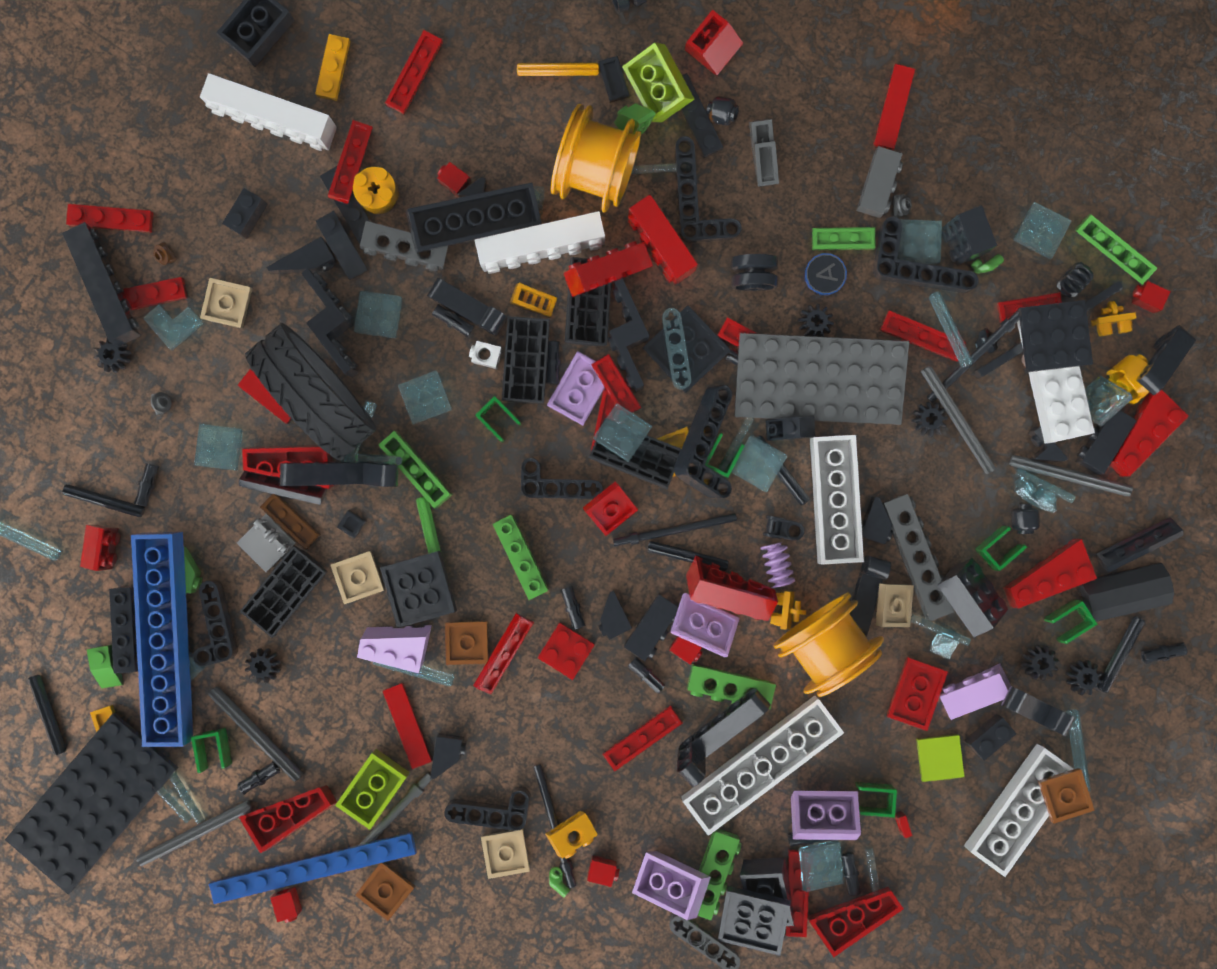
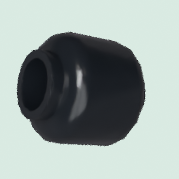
[707,96,739,126]
[1011,504,1040,534]

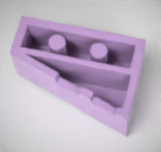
[357,625,432,673]
[940,663,1011,720]

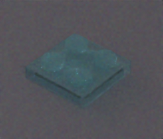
[1013,202,1071,259]
[897,219,942,264]
[354,291,402,339]
[398,370,452,425]
[1085,375,1133,426]
[593,403,652,462]
[194,424,243,471]
[731,435,788,493]
[799,840,843,892]

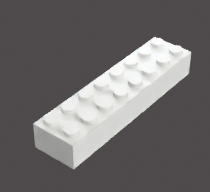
[681,695,844,836]

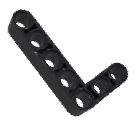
[675,136,742,243]
[873,217,979,293]
[674,385,732,498]
[280,462,398,487]
[677,688,771,787]

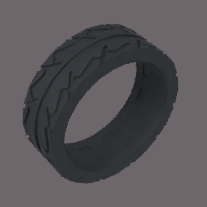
[245,323,376,460]

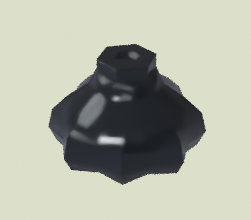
[975,328,998,353]

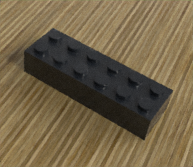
[406,182,542,253]

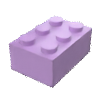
[791,791,861,840]
[632,851,711,920]

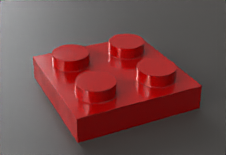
[583,481,638,536]
[537,622,595,680]

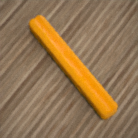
[517,63,599,76]

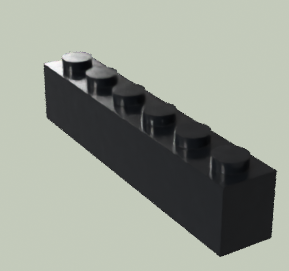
[62,222,140,347]

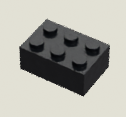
[216,0,295,67]
[942,205,998,266]
[937,558,1008,637]

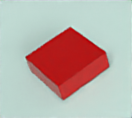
[895,811,912,838]

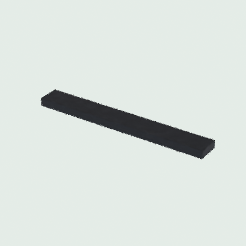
[972,281,1123,379]

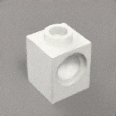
[469,341,503,369]

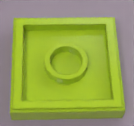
[916,734,964,782]

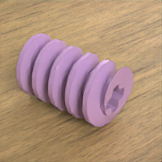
[760,542,795,588]

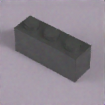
[856,146,903,218]

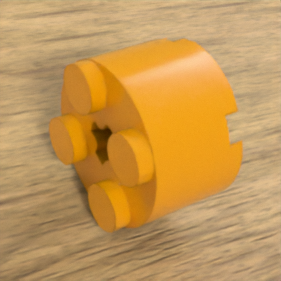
[353,167,399,214]
[1106,354,1149,404]

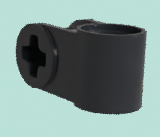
[762,515,804,540]

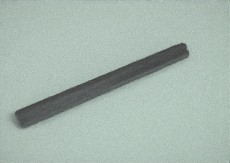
[921,366,995,474]
[1009,455,1133,496]
[209,687,303,782]
[136,801,253,866]

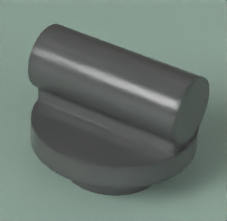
[893,194,912,217]
[151,392,172,415]

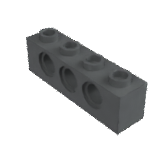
[360,221,448,272]

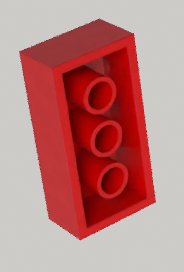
[627,194,698,286]

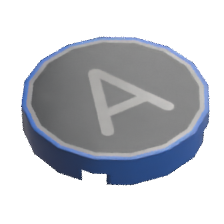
[805,253,847,295]

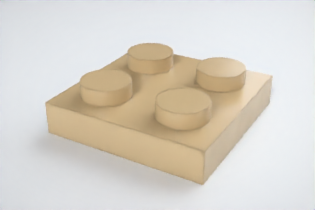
[200,278,252,329]
[331,551,385,604]
[876,583,914,627]
[481,829,530,879]

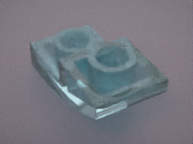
[1015,477,1057,513]

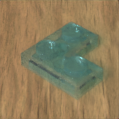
[143,305,204,351]

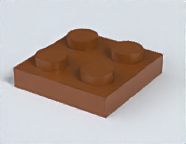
[445,621,489,665]
[1038,768,1095,824]
[355,862,415,921]

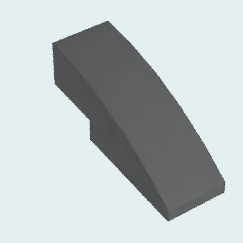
[749,119,779,187]

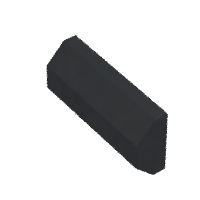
[564,257,611,346]
[502,316,550,404]
[589,419,681,489]
[240,546,327,638]
[1079,563,1174,622]

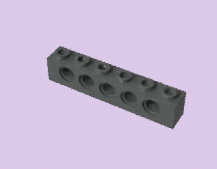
[882,494,954,621]

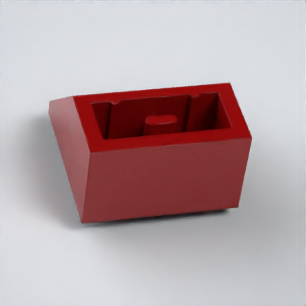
[685,9,743,76]
[80,525,120,571]

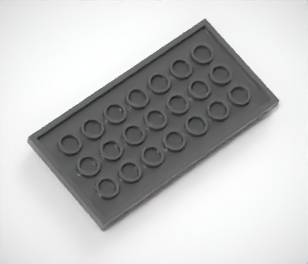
[734,333,909,425]

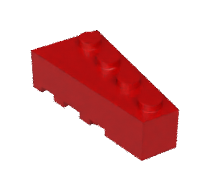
[563,241,653,297]
[1109,389,1188,477]
[242,445,334,489]
[1003,539,1097,609]
[686,556,778,621]
[238,785,337,853]
[808,887,904,957]

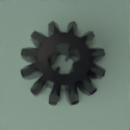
[1057,262,1094,298]
[798,304,834,337]
[93,338,132,373]
[911,402,948,437]
[1021,644,1059,681]
[245,648,281,684]
[1065,660,1103,696]

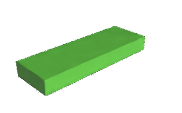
[812,227,876,250]

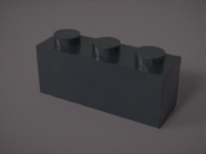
[1075,407,1137,475]
[624,593,678,661]

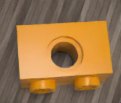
[545,811,598,859]

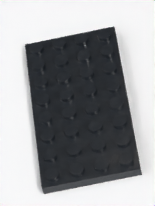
[5,713,179,895]

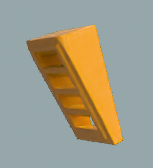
[510,283,557,317]

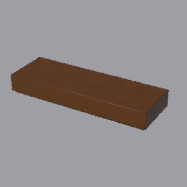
[260,494,321,550]

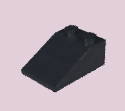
[740,857,794,926]

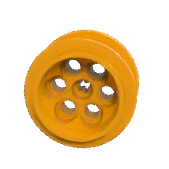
[551,103,641,213]
[773,593,884,697]

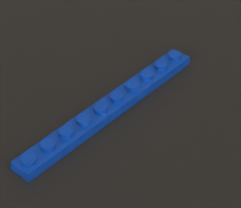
[209,832,417,904]

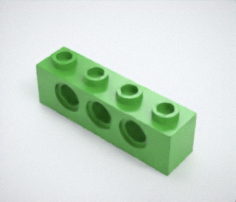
[1075,213,1157,285]
[379,431,453,508]
[493,515,549,600]
[687,663,776,709]
[698,828,741,920]

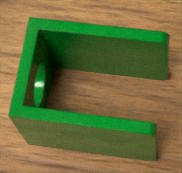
[475,396,522,443]
[705,433,745,478]
[975,526,1027,571]
[1043,599,1097,644]
[191,728,232,773]
[855,782,897,818]

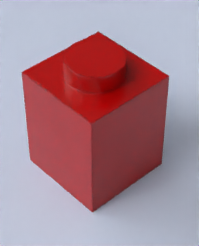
[437,162,472,198]
[1131,281,1171,313]
[668,636,703,665]
[587,855,620,887]
[270,886,302,923]

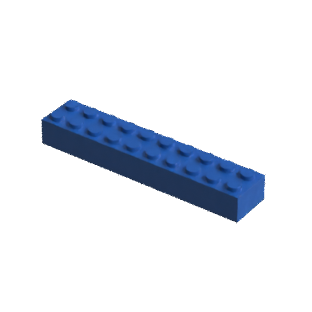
[131,532,193,747]

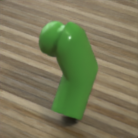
[971,254,1004,274]
[549,867,570,898]

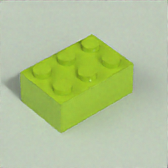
[622,42,695,122]
[335,749,410,830]

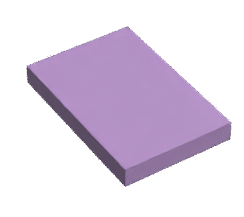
[547,351,605,426]
[670,593,740,657]

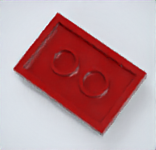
[886,657,948,731]

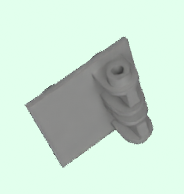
[237,514,296,572]

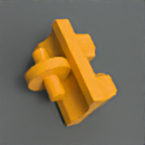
[1091,301,1136,337]
[770,591,806,630]

